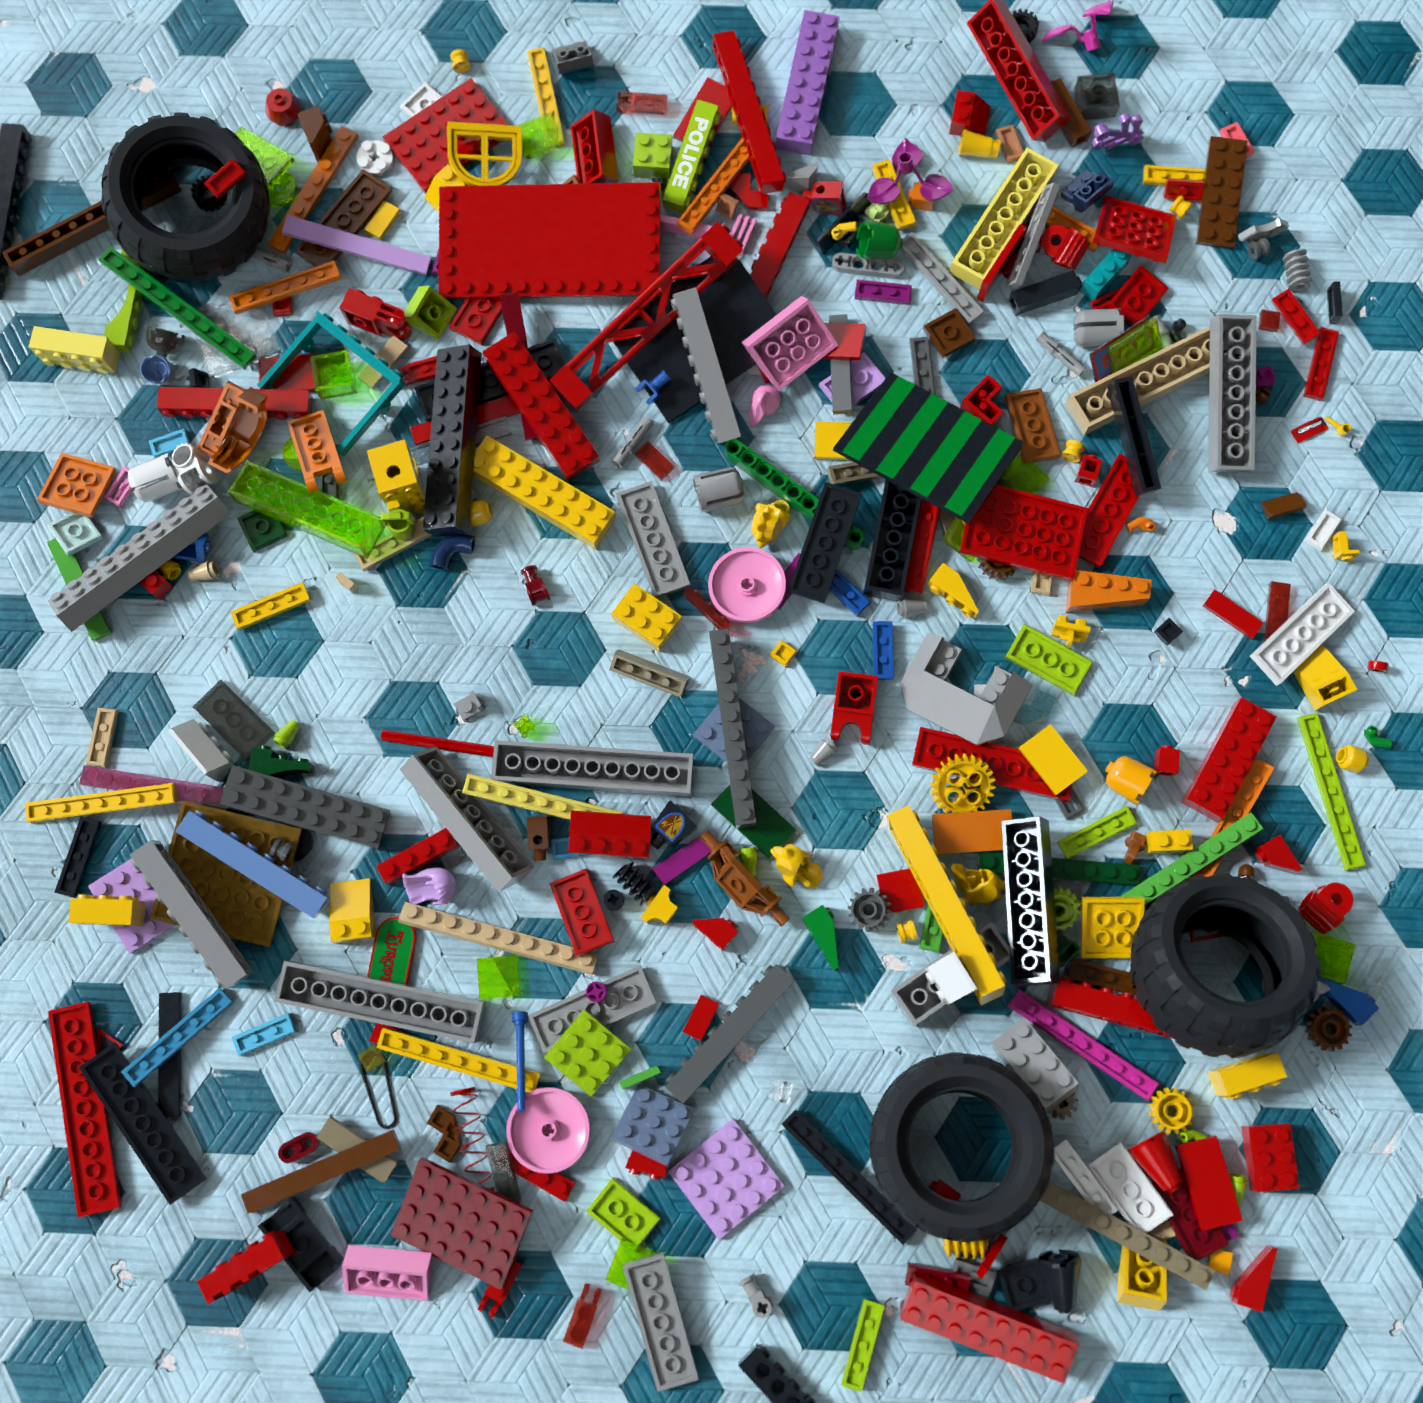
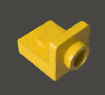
[1332,531,1360,562]

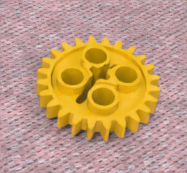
[930,753,996,813]

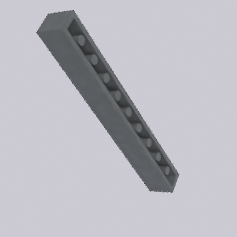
[709,628,756,829]

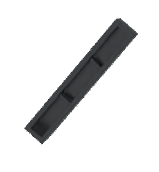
[1107,376,1161,497]

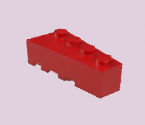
[196,1230,295,1305]

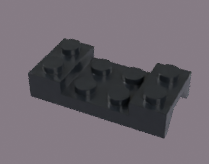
[258,1196,344,1293]

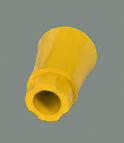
[958,129,1001,158]

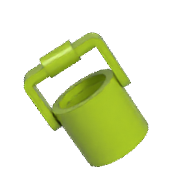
[381,509,415,540]

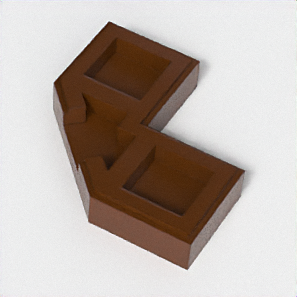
[427,1105,462,1163]

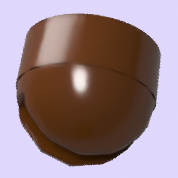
[1256,387,1271,404]
[1237,864,1255,880]

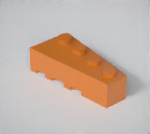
[1066,570,1152,613]

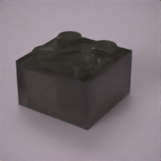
[1074,73,1120,120]

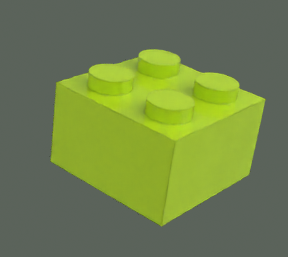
[633,132,673,179]

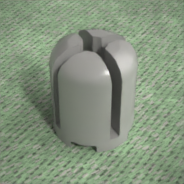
[1073,309,1124,348]
[693,467,744,513]

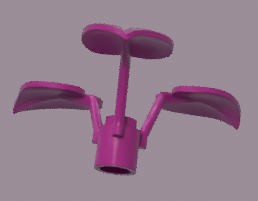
[867,138,953,204]

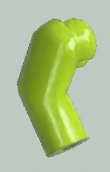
[1179,1129,1208,1143]

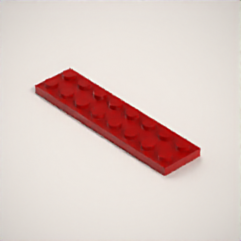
[912,727,1072,802]

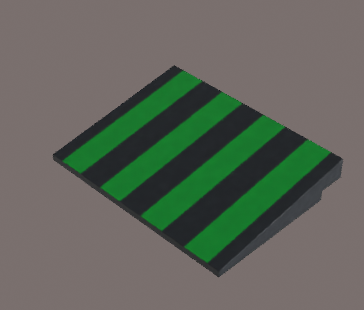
[833,372,1024,524]

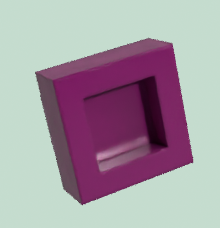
[1256,365,1276,389]

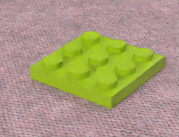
[544,1009,631,1097]

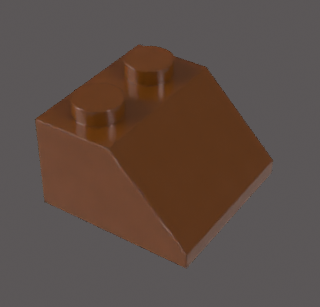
[297,106,333,162]

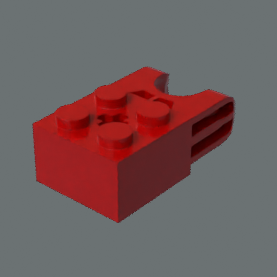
[339,288,412,341]
[830,671,878,745]

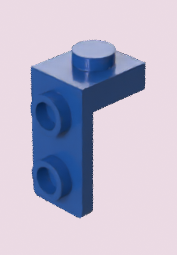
[172,533,212,563]

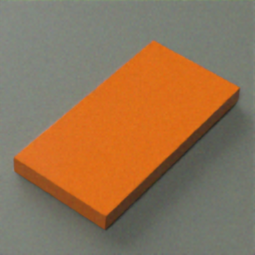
[932,809,1012,854]

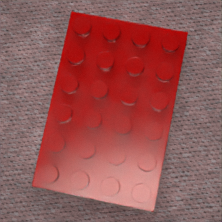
[382,78,508,193]
[959,485,1088,581]

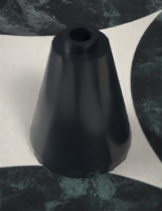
[1038,1249,1081,1314]

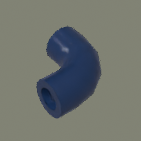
[429,534,475,570]

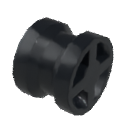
[603,889,624,911]

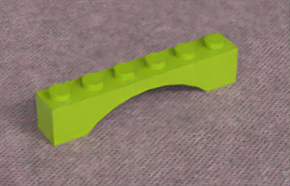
[104,249,149,353]

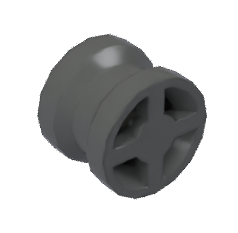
[1247,237,1271,260]
[269,837,294,862]

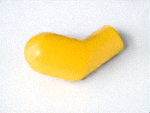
[831,221,858,239]

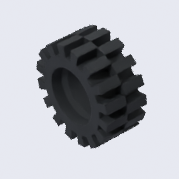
[1012,9,1039,43]
[191,175,227,212]

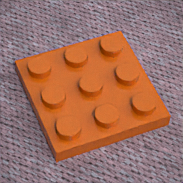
[37,452,116,518]

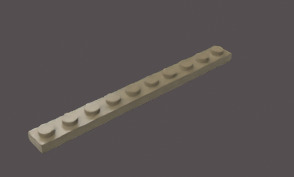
[1039,1181,1215,1290]

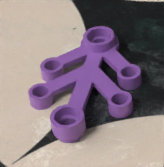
[1092,113,1144,150]

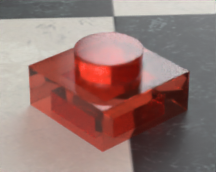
[1258,310,1281,333]

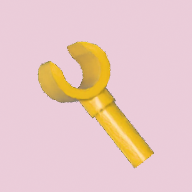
[1324,416,1352,436]

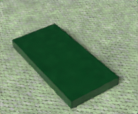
[711,785,796,859]

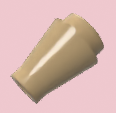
[188,561,219,581]

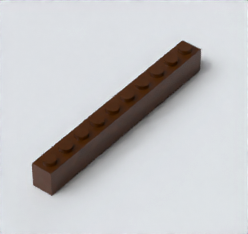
[2,169,182,276]

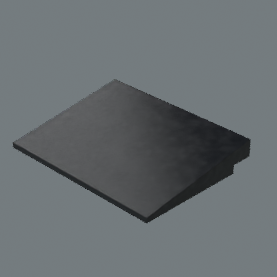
[613,256,777,424]

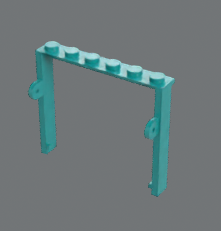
[257,310,406,457]

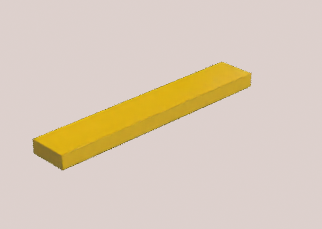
[527,47,565,148]

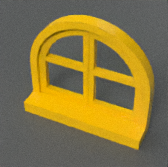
[447,122,522,186]

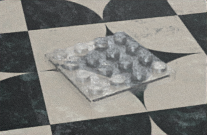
[193,286,282,379]

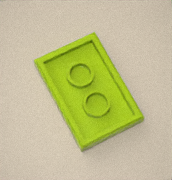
[586,1178,661,1252]

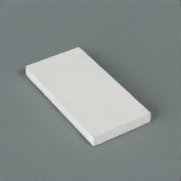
[1087,1142,1173,1233]

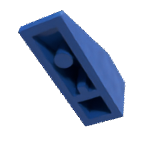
[1319,977,1379,1026]

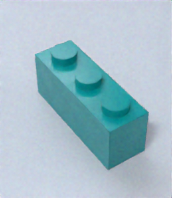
[1079,249,1133,301]

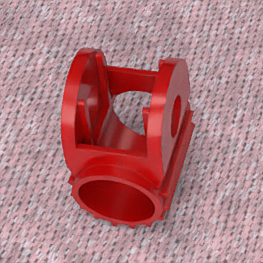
[1041,225,1091,270]
[1298,882,1354,935]

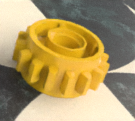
[1147,1088,1195,1134]

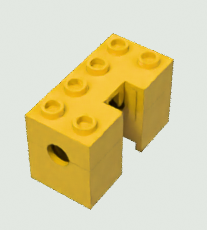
[367,439,426,514]

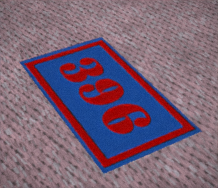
[1089,316,1154,382]

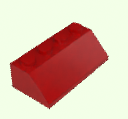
[571,109,619,184]
[568,810,651,858]

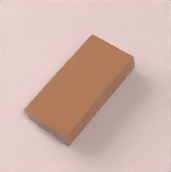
[995,125,1024,164]

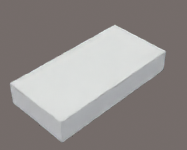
[1304,509,1342,551]

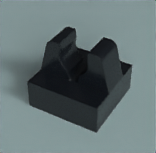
[187,368,210,388]
[1154,618,1183,646]

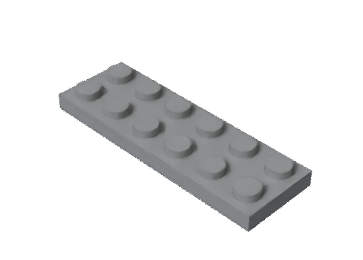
[616,481,690,598]
[528,966,656,1054]
[623,1252,699,1392]

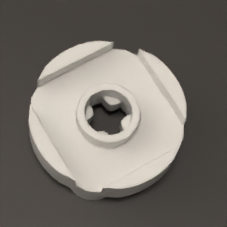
[356,140,394,177]

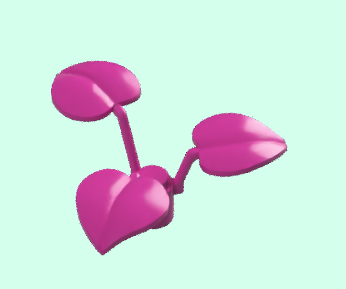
[1042,0,1114,51]

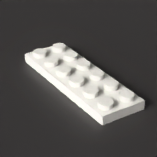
[1250,582,1355,686]

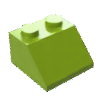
[404,286,457,339]

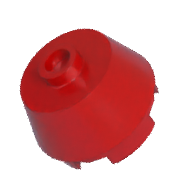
[265,88,301,127]

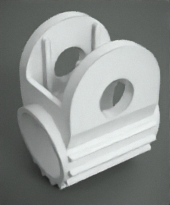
[171,442,218,495]

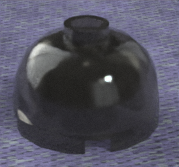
[146,325,186,358]

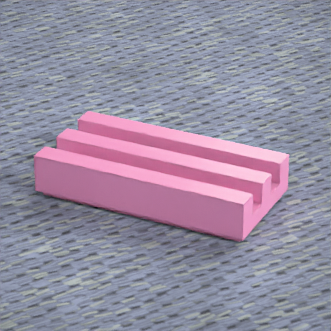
[730,213,757,250]
[103,467,135,508]

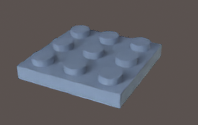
[692,697,775,763]
[611,1084,695,1166]

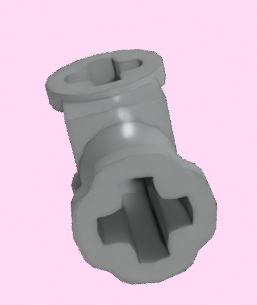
[738,1273,772,1318]

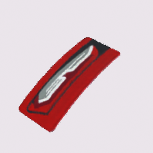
[1291,416,1328,443]

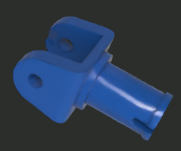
[635,370,671,405]

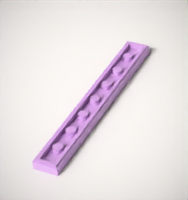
[282,215,431,276]

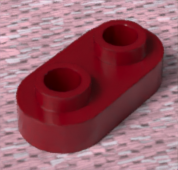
[278,1132,320,1163]

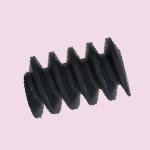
[612,862,656,906]

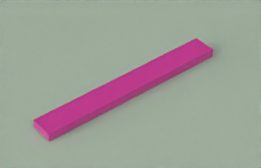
[1007,989,1159,1101]

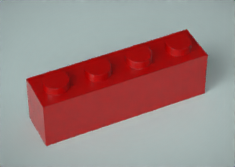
[376,828,460,886]

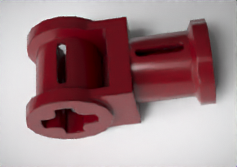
[520,565,550,606]

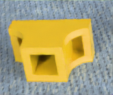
[640,885,678,925]

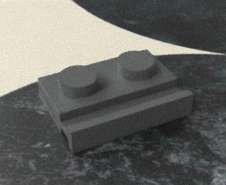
[951,1257,997,1299]

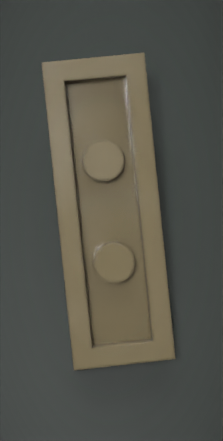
[826,462,882,486]

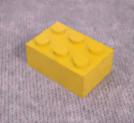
[611,583,682,652]
[68,894,146,926]
[1208,1052,1287,1099]

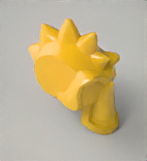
[751,500,791,549]
[770,844,823,888]
[951,863,1005,907]

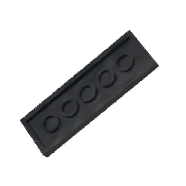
[788,482,862,604]

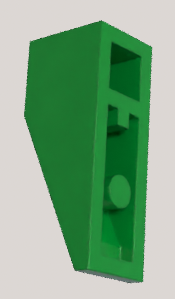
[802,905,838,971]

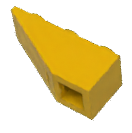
[927,563,979,619]

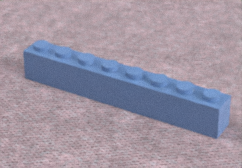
[175,810,330,918]

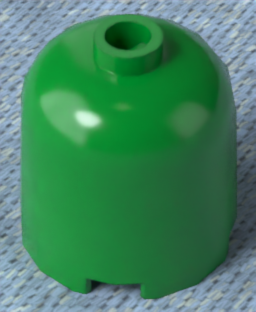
[856,220,903,260]

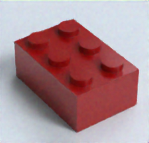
[1241,1123,1299,1192]

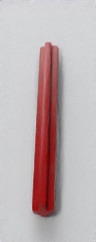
[381,730,494,757]

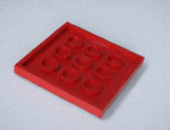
[1092,195,1177,263]

